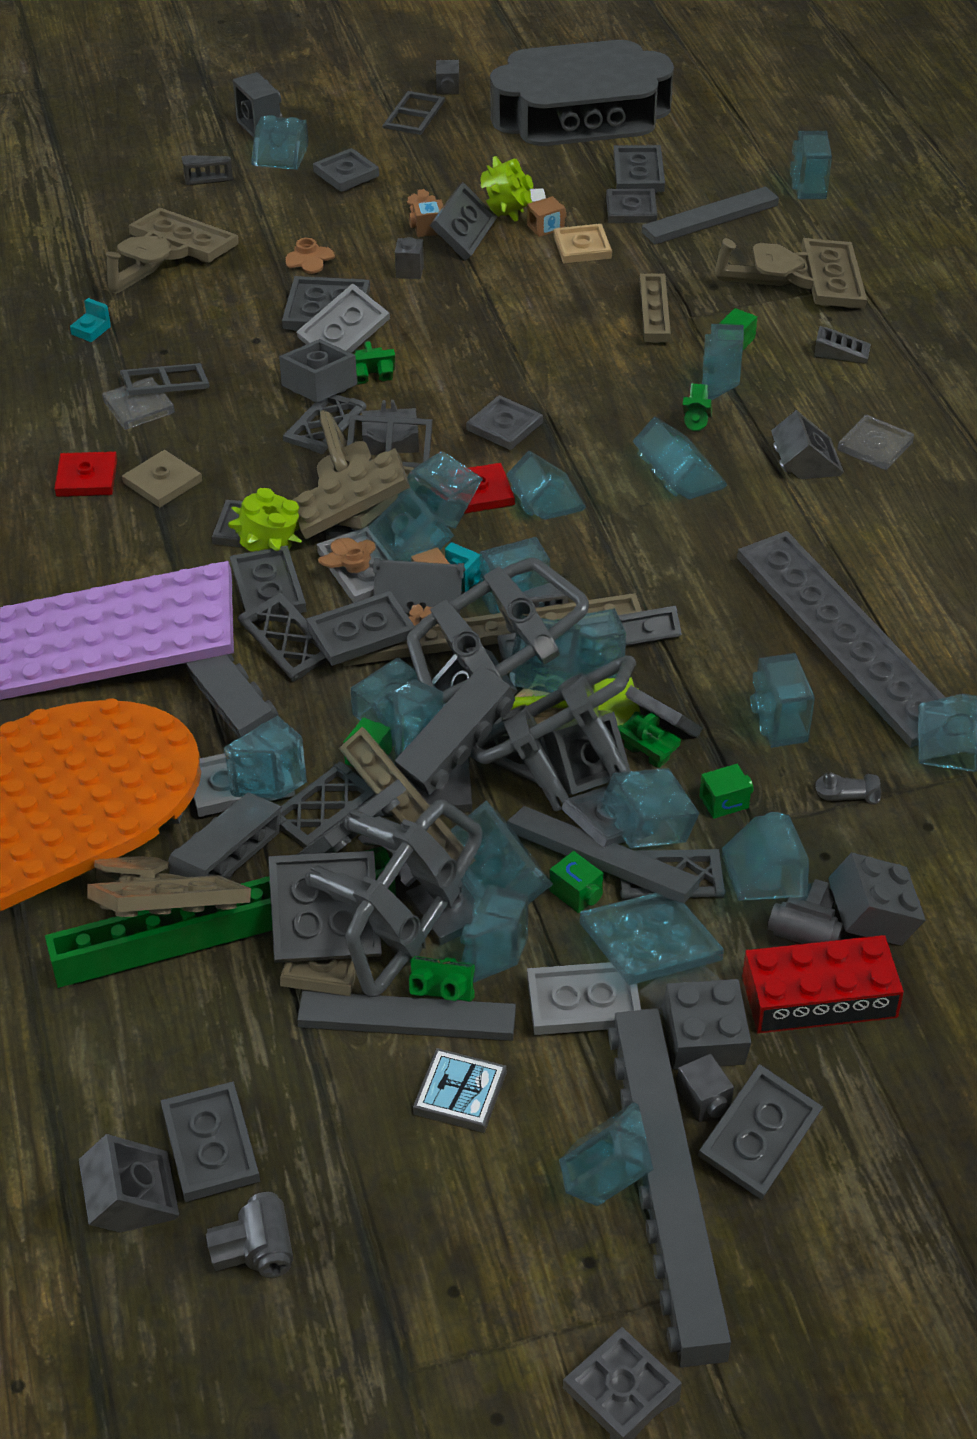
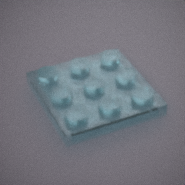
[579,893,724,985]

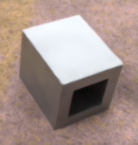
[436,60,459,94]
[395,237,424,279]
[676,1054,734,1122]

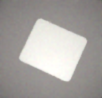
[530,188,546,202]

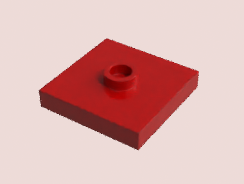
[55,451,117,497]
[446,462,515,514]

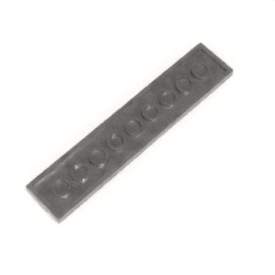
[737,531,964,748]

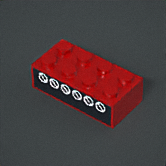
[742,935,904,1034]

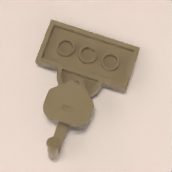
[106,208,238,294]
[715,238,867,309]
[293,410,410,539]
[87,856,251,917]

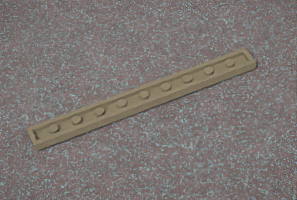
[343,593,642,666]

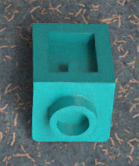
[70,298,111,342]
[445,542,483,592]

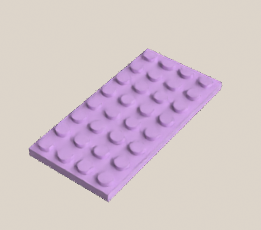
[0,561,234,700]

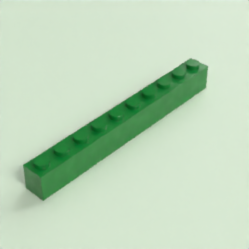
[45,846,396,988]

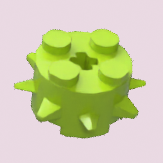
[481,156,533,222]
[228,488,302,552]

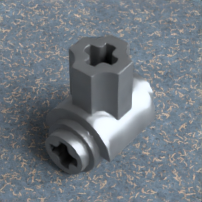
[768,879,843,944]
[206,1192,293,1278]

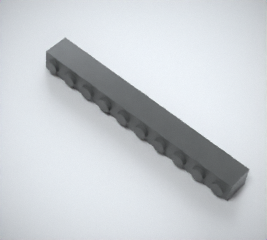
[608,1008,731,1368]

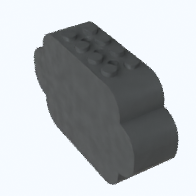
[490,40,674,146]

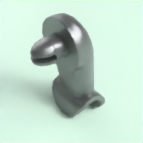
[816,772,881,804]

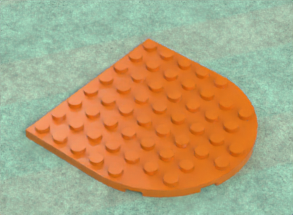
[0,698,201,911]

